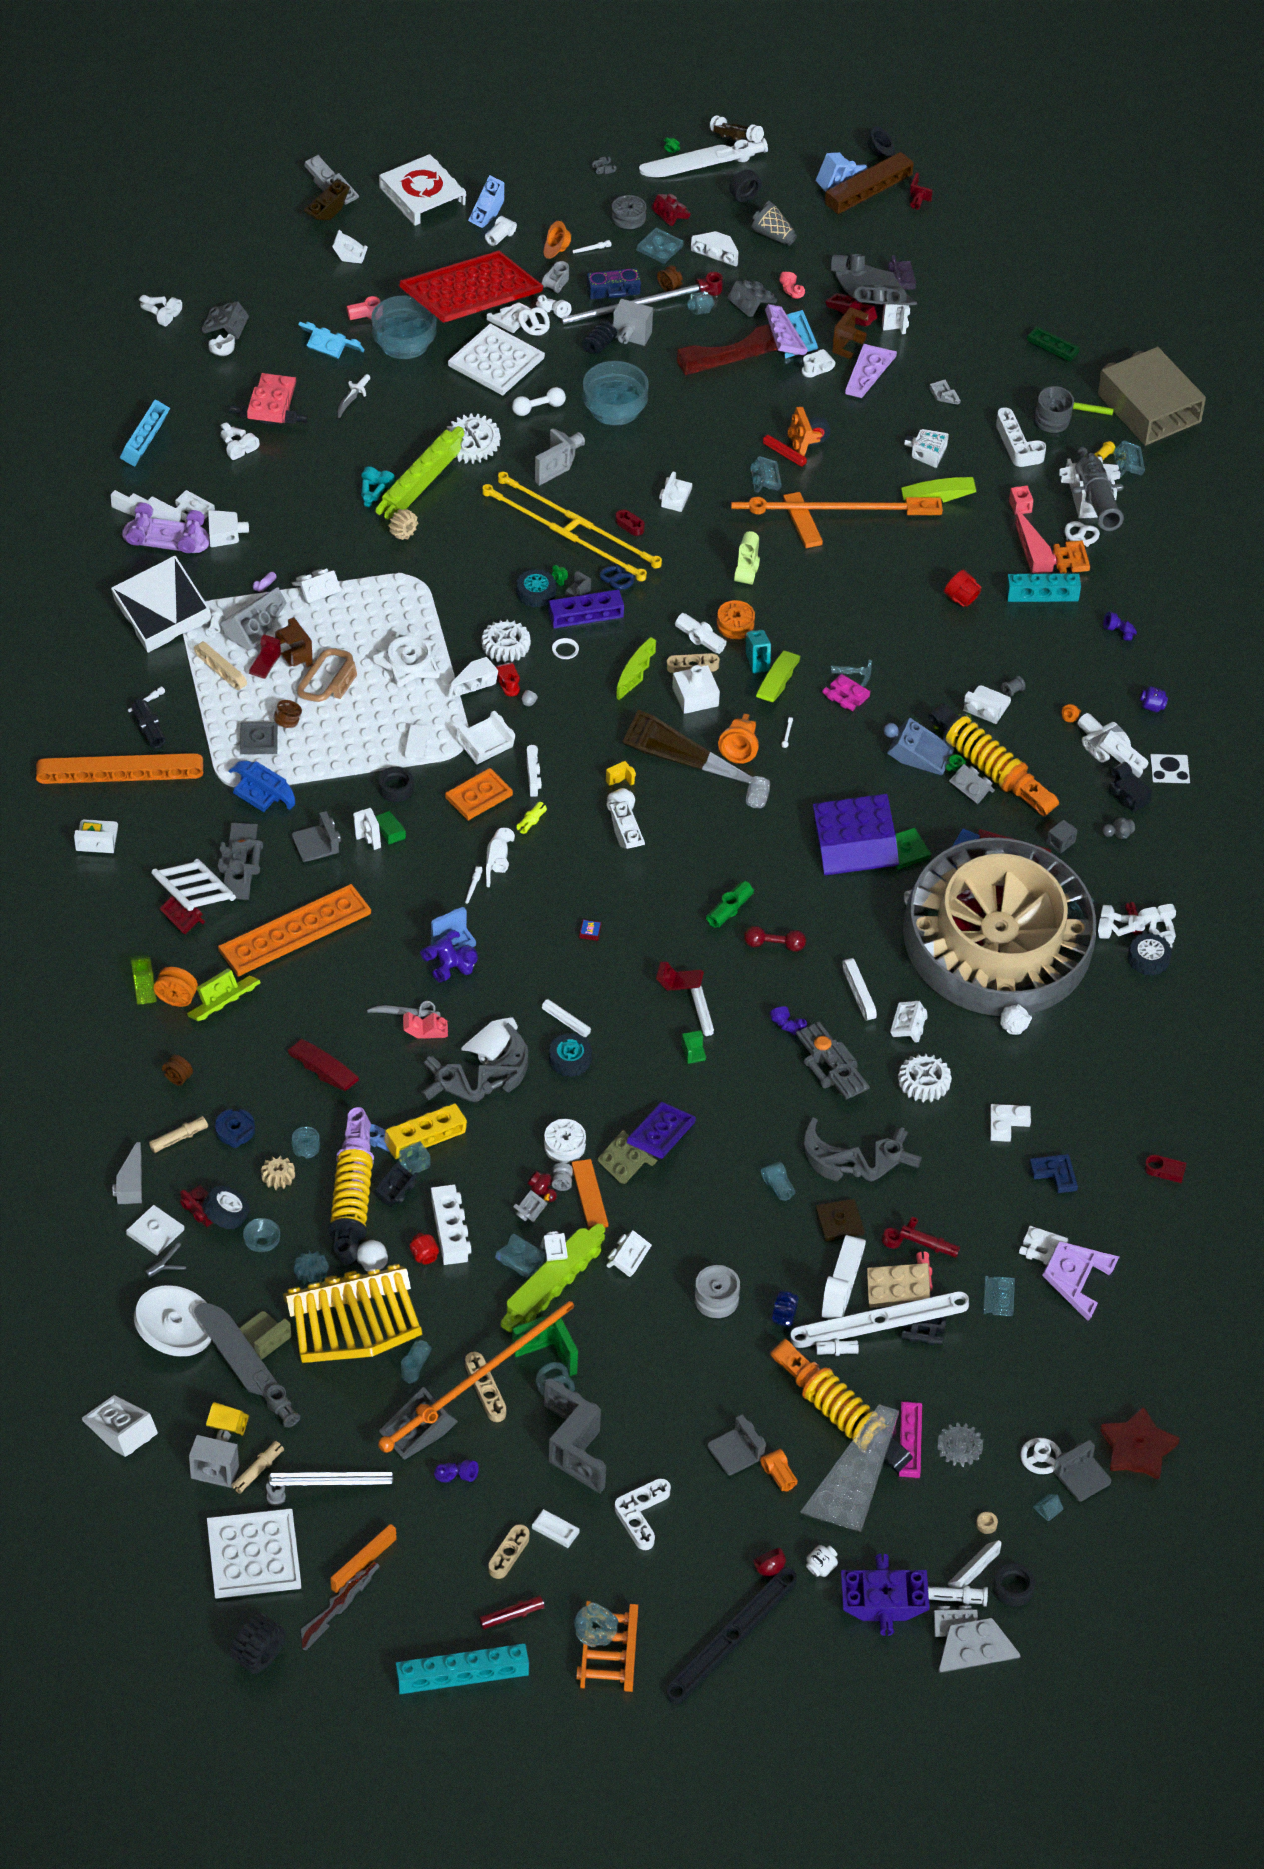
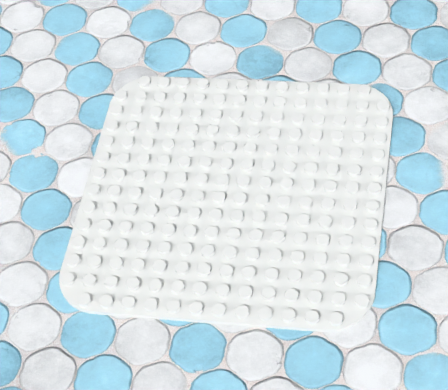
[183,573,469,788]

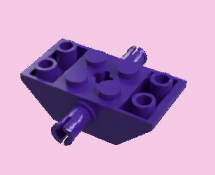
[841,1554,930,1636]

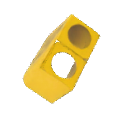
[206,1402,249,1436]

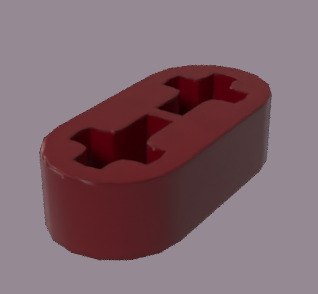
[615,509,645,536]

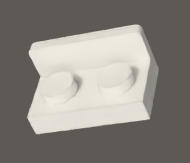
[659,472,692,512]
[353,808,381,850]
[890,1001,927,1042]
[606,1231,652,1277]

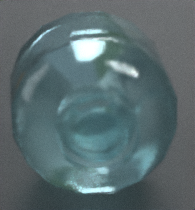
[687,291,714,315]

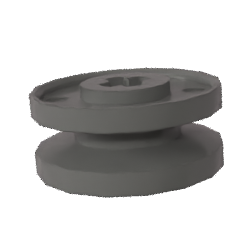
[612,195,646,229]

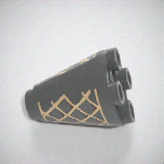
[750,201,797,246]

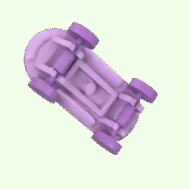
[122,503,210,553]

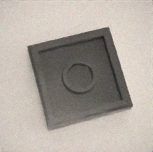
[240,722,278,754]

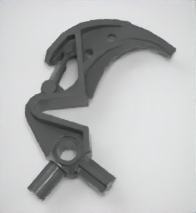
[421,1023,528,1102]
[804,1117,922,1182]

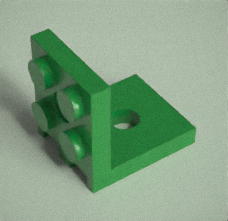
[512,1315,578,1376]

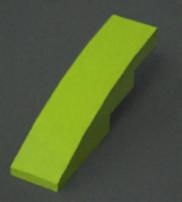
[901,477,977,503]
[617,637,656,700]
[756,651,800,702]

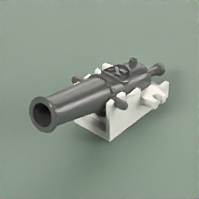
[1059,447,1124,531]

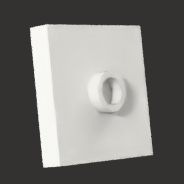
[126,1205,184,1255]

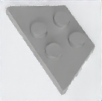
[938,1618,1020,1673]

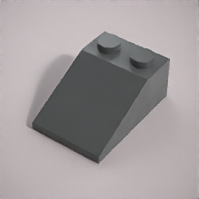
[379,1387,458,1460]

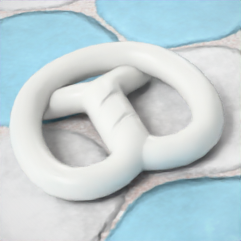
[518,307,550,335]
[1064,521,1100,547]

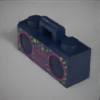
[587,268,641,299]

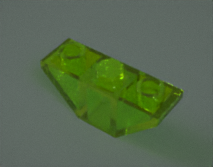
[129,955,157,1005]

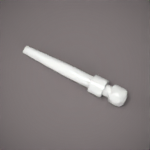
[572,240,611,253]
[128,686,165,713]
[465,866,483,904]

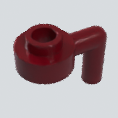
[881,1217,918,1249]

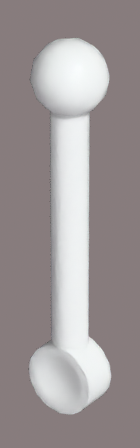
[781,717,793,748]

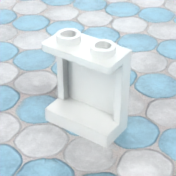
[456,710,515,764]

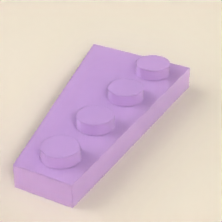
[765,304,808,355]
[845,344,897,398]

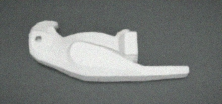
[486,828,515,887]

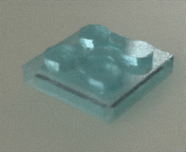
[637,228,684,264]

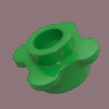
[664,138,680,153]
[551,565,568,586]
[946,755,966,772]

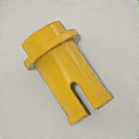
[1094,441,1115,461]

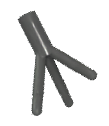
[145,1243,186,1278]

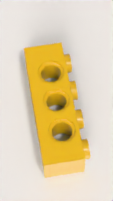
[384,1104,467,1159]

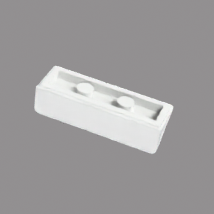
[948,1540,1001,1589]

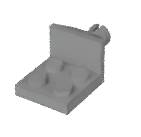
[535,429,585,486]

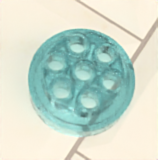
[371,296,437,359]
[582,361,649,425]

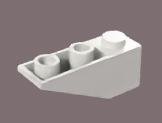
[448,657,498,698]

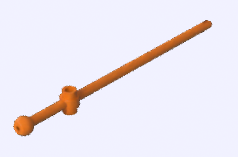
[378,1301,574,1453]

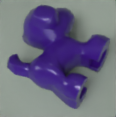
[420,930,478,983]

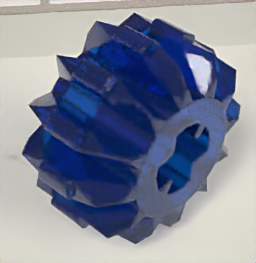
[772,1291,799,1327]

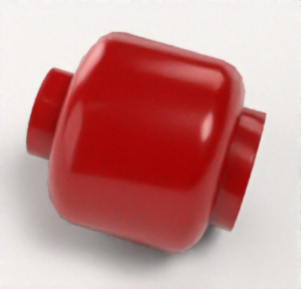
[409,1233,439,1265]

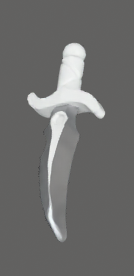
[337,374,370,418]

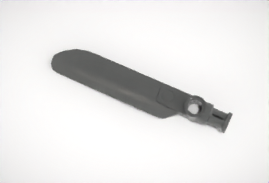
[194,1303,301,1428]

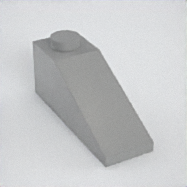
[112,1142,142,1204]

